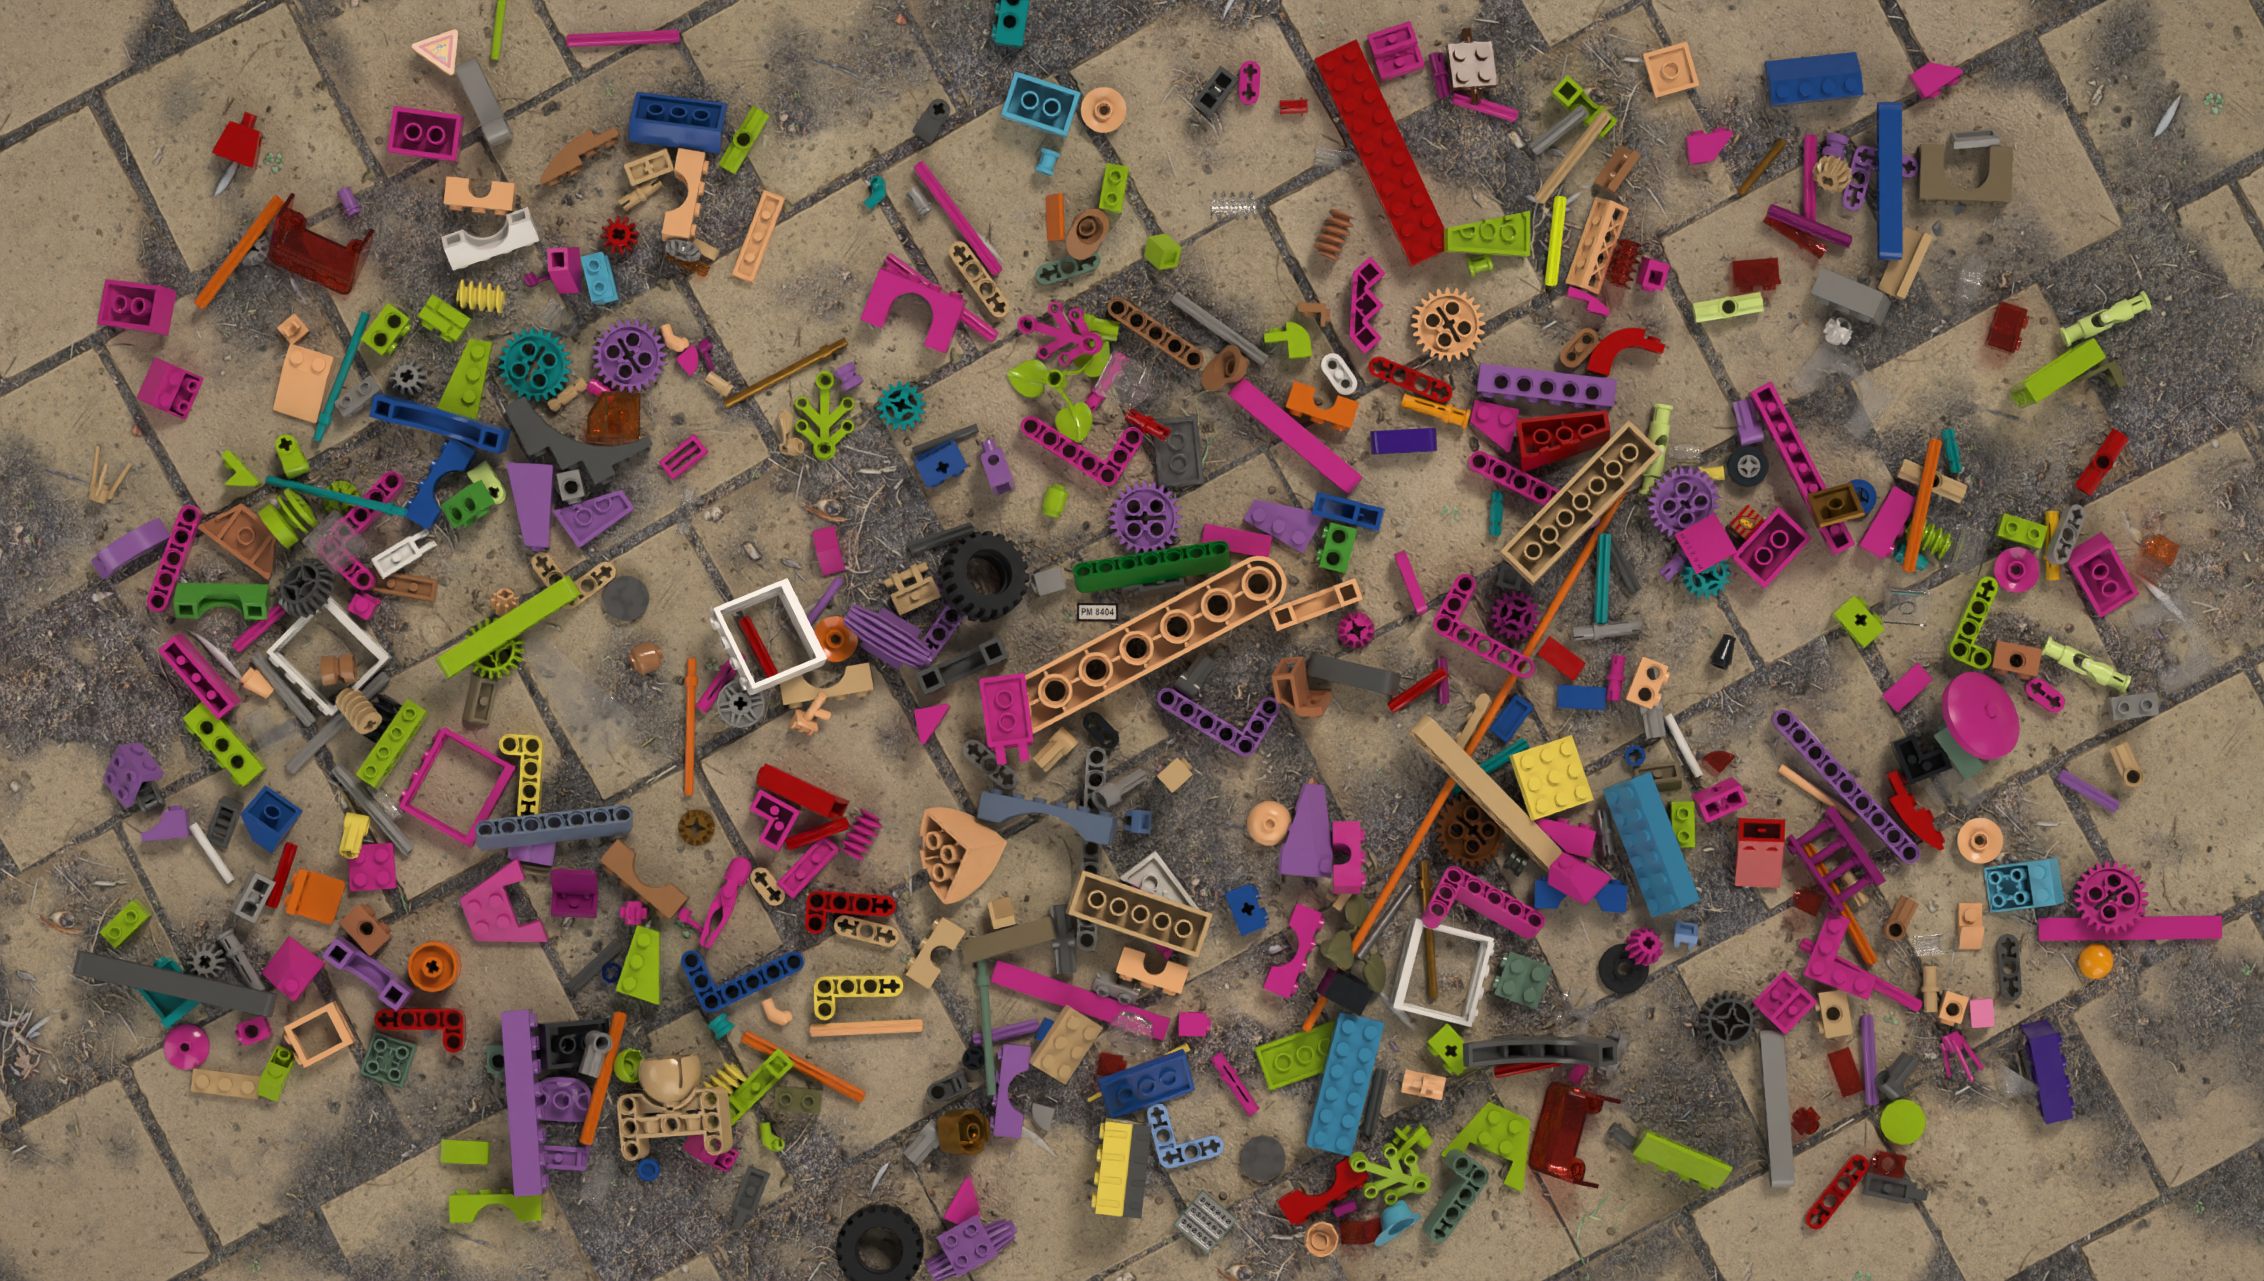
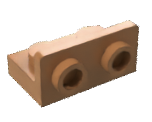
[1595,145,1641,195]

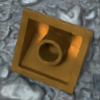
[1807,482,1865,529]

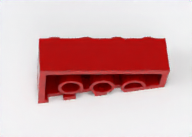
[1516,410,1610,473]

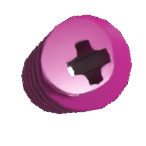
[840,808,883,861]

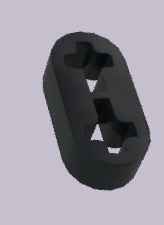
[1083,712,1119,748]

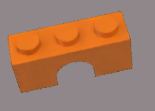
[1285,381,1359,432]

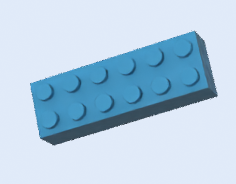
[1602,771,1700,917]
[1305,1010,1384,1156]

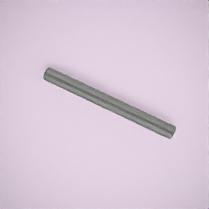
[285,672,390,773]

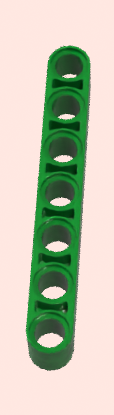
[1073,540,1231,593]

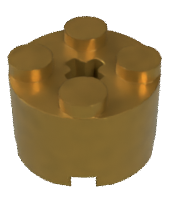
[937,1109,990,1155]

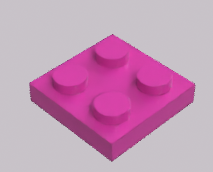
[348,842,397,892]

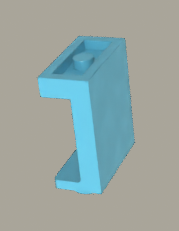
[581,252,619,305]

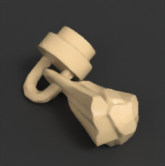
[777,410,804,456]

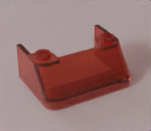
[268,193,375,295]
[1528,1081,1621,1189]

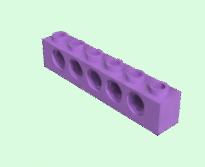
[1476,363,1617,411]

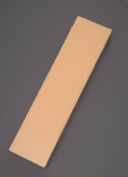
[732,190,786,283]

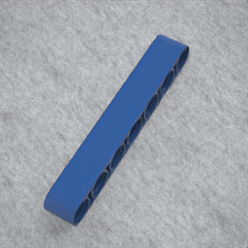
[1877,101,1903,260]

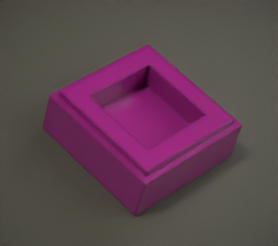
[1333,1199,1357,1218]

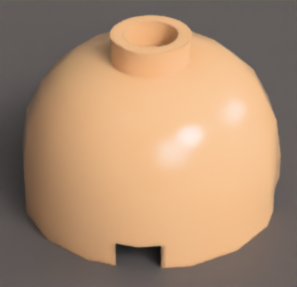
[1247,801,1292,846]

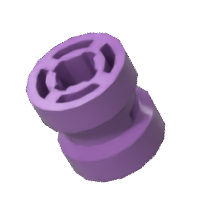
[1821,132,1849,161]
[833,361,864,392]

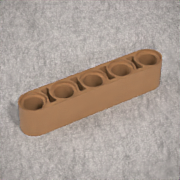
[1108,297,1204,370]

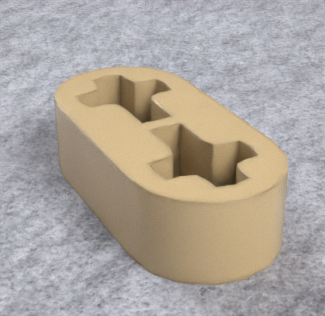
[690,238,720,261]
[750,867,786,906]

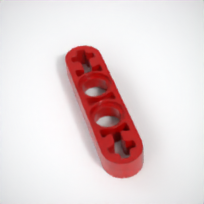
[1368,356,1453,403]
[1804,1154,1869,1229]

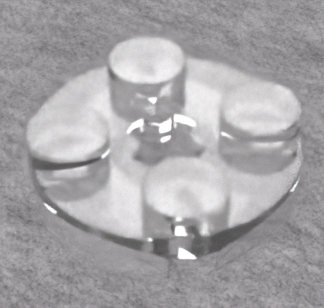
[1107,1011,1153,1057]

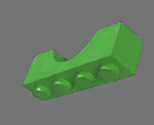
[173,583,271,620]

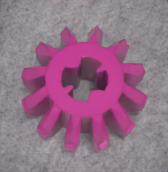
[1624,926,1664,966]

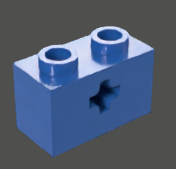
[913,438,968,488]
[1225,883,1269,936]

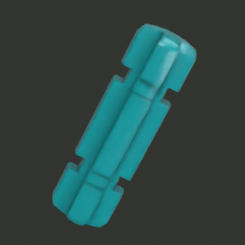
[1942,429,1963,474]
[1489,491,1504,536]

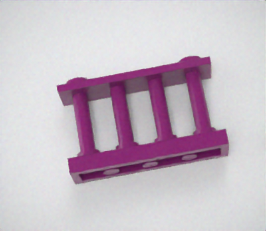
[1785,806,1886,914]

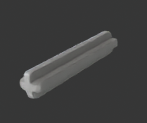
[1530,105,1588,155]

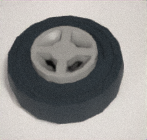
[1727,446,1769,487]

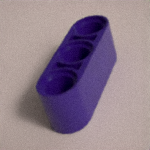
[1370,428,1437,455]

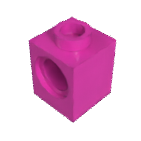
[1178,1012,1211,1036]
[235,1015,273,1046]

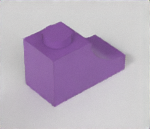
[141,805,192,842]

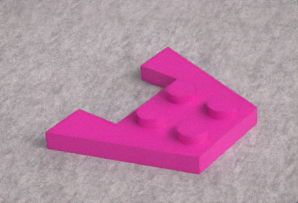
[460,856,548,942]

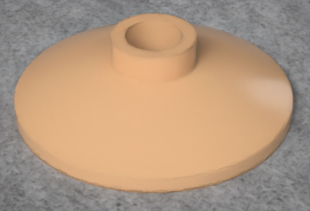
[1081,87,1126,133]
[1957,818,2003,864]

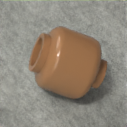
[628,641,664,675]

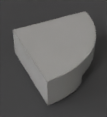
[1032,1102,1055,1131]

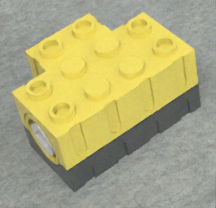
[1091,1118,1152,1219]

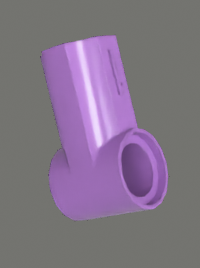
[1732,398,1764,447]

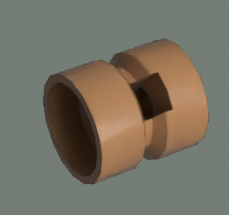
[320,653,357,686]

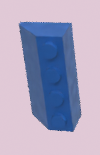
[1765,52,1864,107]
[629,92,727,153]

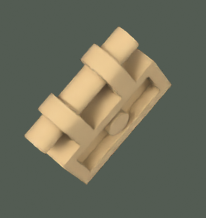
[884,562,942,616]

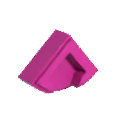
[676,344,699,376]

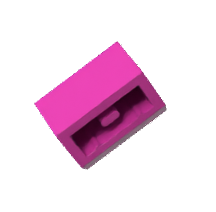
[136,357,204,420]

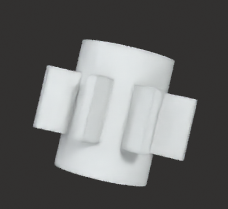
[1823,318,1853,345]

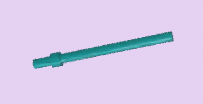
[312,311,370,442]

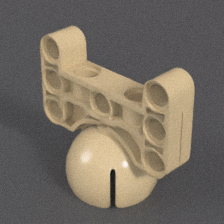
[617,1054,733,1161]

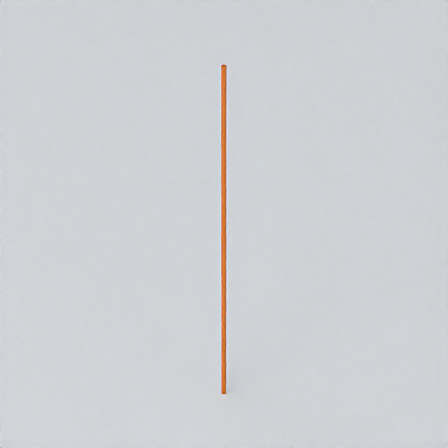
[1302,487,1630,1033]

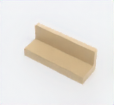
[1877,227,1933,301]

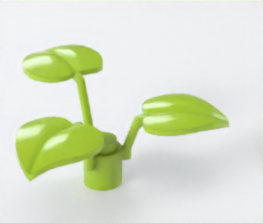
[1007,339,1111,443]

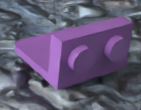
[103,742,164,808]

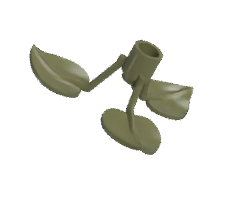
[1320,894,1386,993]

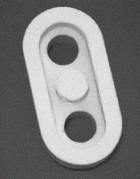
[1321,353,1357,395]

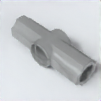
[1634,668,1666,739]

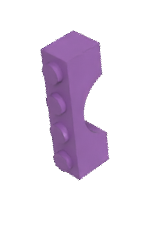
[990,1043,1031,1138]

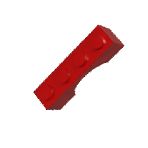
[1277,1152,1369,1226]

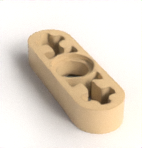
[834,915,900,947]

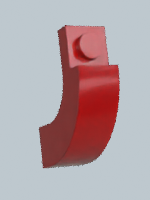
[1585,328,1666,377]

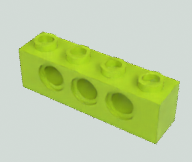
[355,699,429,790]
[183,701,267,787]

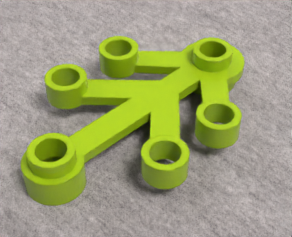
[795,371,855,461]
[1349,1143,1431,1205]

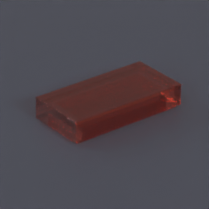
[1826,1047,1865,1098]

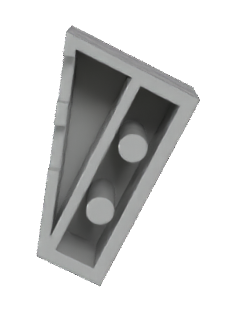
[1811,268,1891,327]

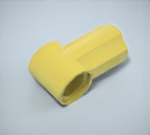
[339,812,370,859]

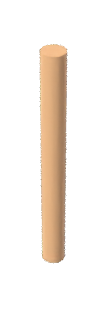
[1777,764,1858,823]

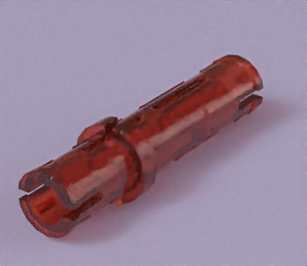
[1762,216,1828,259]

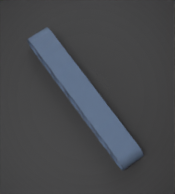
[475,805,633,850]

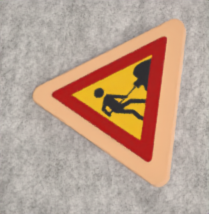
[411,29,458,76]

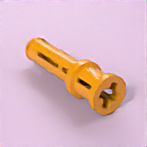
[1401,393,1471,429]

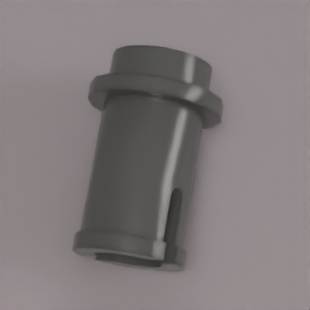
[1607,1122,1637,1150]

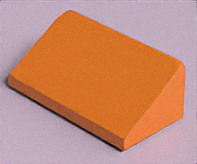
[1046,193,1065,241]

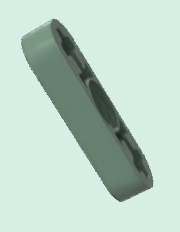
[1036,251,1100,286]

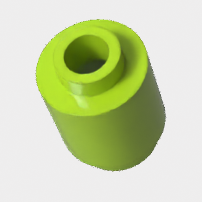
[1041,483,1069,518]

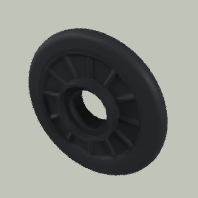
[1599,943,1649,994]

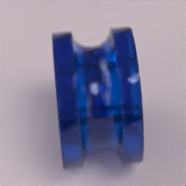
[602,962,622,983]

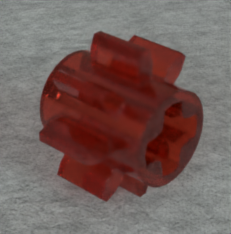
[1791,1107,1821,1136]

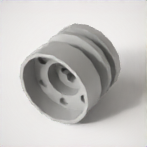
[717,680,767,728]

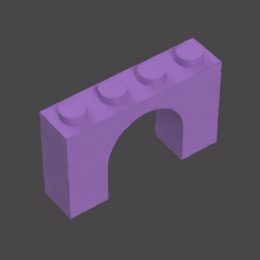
[322,936,417,1011]

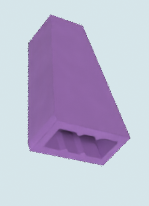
[507,462,555,552]

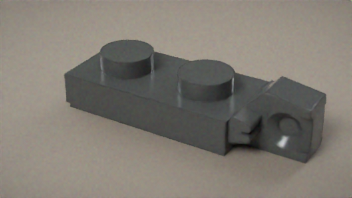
[1121,577,1186,600]
[731,1165,771,1230]
[1862,1172,1928,1204]

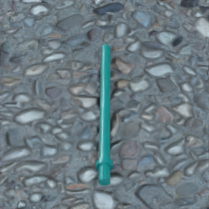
[265,475,407,517]

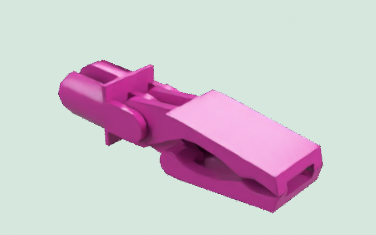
[699,856,752,948]

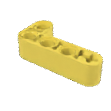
[499,734,545,816]
[814,975,904,1020]

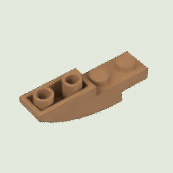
[540,127,621,188]

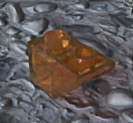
[2141,534,2180,567]

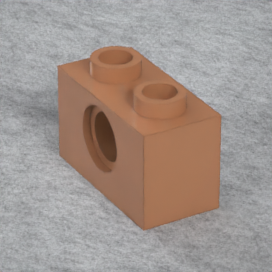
[1989,640,2042,680]
[339,903,393,956]

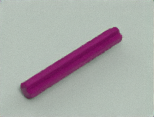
[1767,204,1852,248]

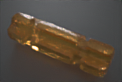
[666,253,710,277]

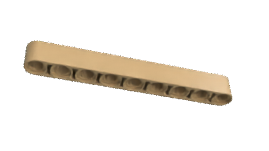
[1409,715,1563,873]

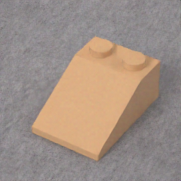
[273,343,338,424]

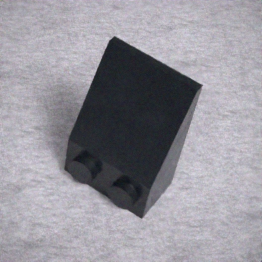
[535,1018,609,1070]

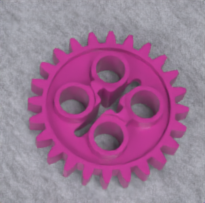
[2073,861,2149,935]

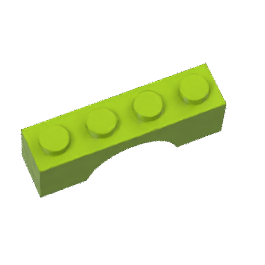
[449,1188,544,1223]

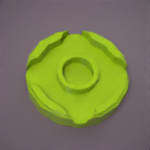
[1879,1099,1926,1145]

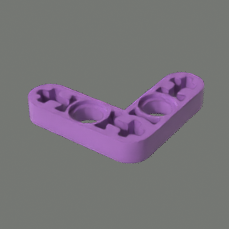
[1842,146,1919,211]

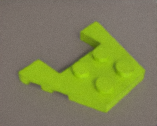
[1440,1101,1530,1192]

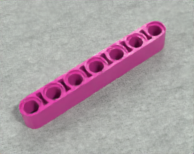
[1228,378,1363,495]

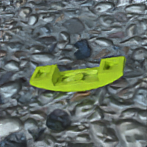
[729,1048,795,1126]

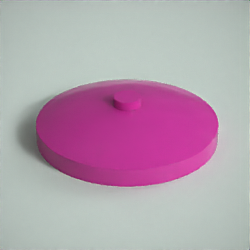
[1942,672,2020,760]

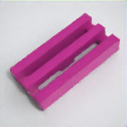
[659,434,709,480]

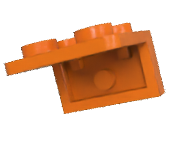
[284,868,346,924]

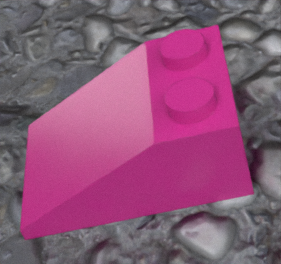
[97,279,177,336]
[2066,532,2139,618]

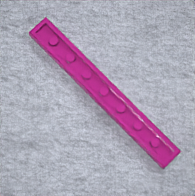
[2037,915,2222,941]
[990,960,1171,1041]

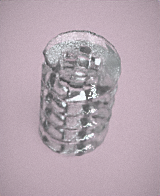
[1210,191,1256,221]

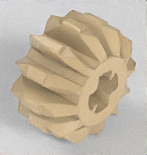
[1812,154,1852,194]

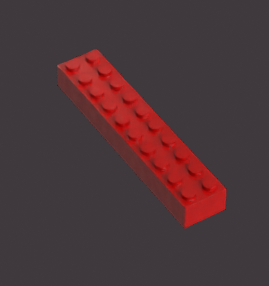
[1314,39,1445,268]

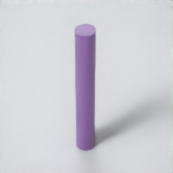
[796,576,844,632]

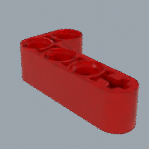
[805,890,897,934]
[374,1008,466,1053]

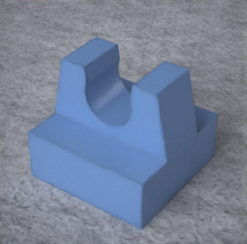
[1125,810,1152,834]
[1674,921,1698,950]

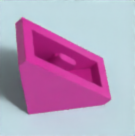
[812,526,846,576]

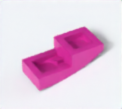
[1565,286,1610,317]
[1882,662,1933,712]

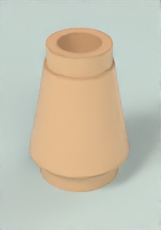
[240,667,274,699]

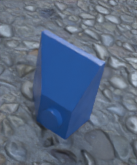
[241,785,303,854]

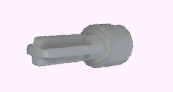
[1091,769,1147,811]

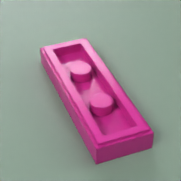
[1201,524,1272,557]
[776,837,840,900]

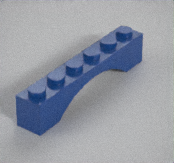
[369,393,511,454]

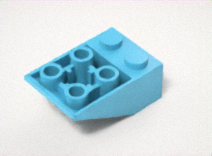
[1984,857,2064,913]

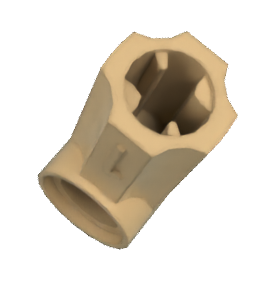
[1033,726,1079,772]
[2109,742,2144,788]

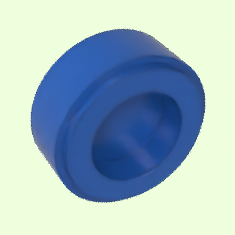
[637,1158,660,1181]

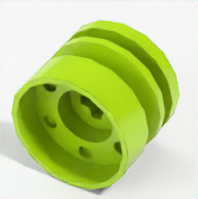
[258,488,319,549]

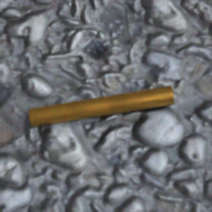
[1737,138,1787,196]

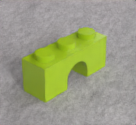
[1550,75,1618,140]

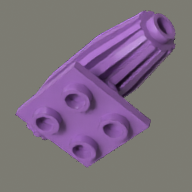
[843,604,934,670]
[925,1215,1017,1281]

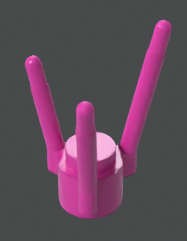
[1939,1031,1984,1082]

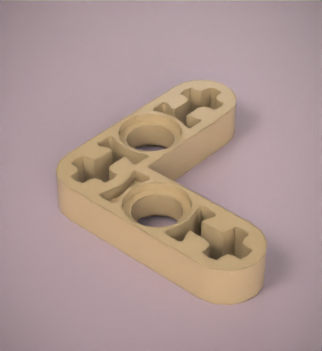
[532,552,617,609]

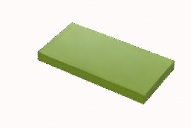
[1254,1019,1335,1091]

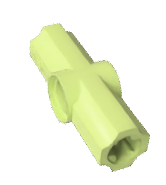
[1692,292,1764,323]

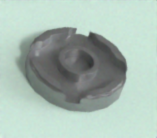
[604,576,649,621]
[1240,1135,1286,1181]

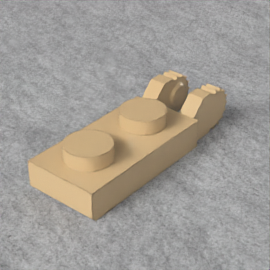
[1454,693,1493,750]

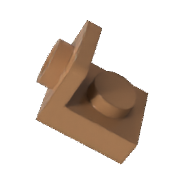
[1298,302,1330,327]

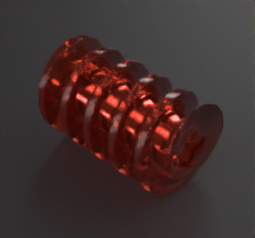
[1605,239,1645,290]

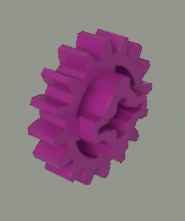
[1490,591,1540,640]

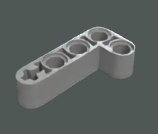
[455,57,514,147]

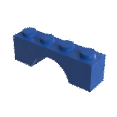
[405,438,478,530]
[1533,875,1628,913]

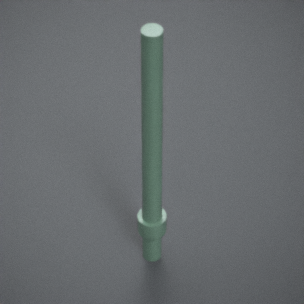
[976,959,996,1096]

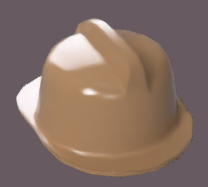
[1065,208,1110,260]
[1201,345,1250,391]

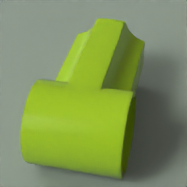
[1073,313,1120,342]

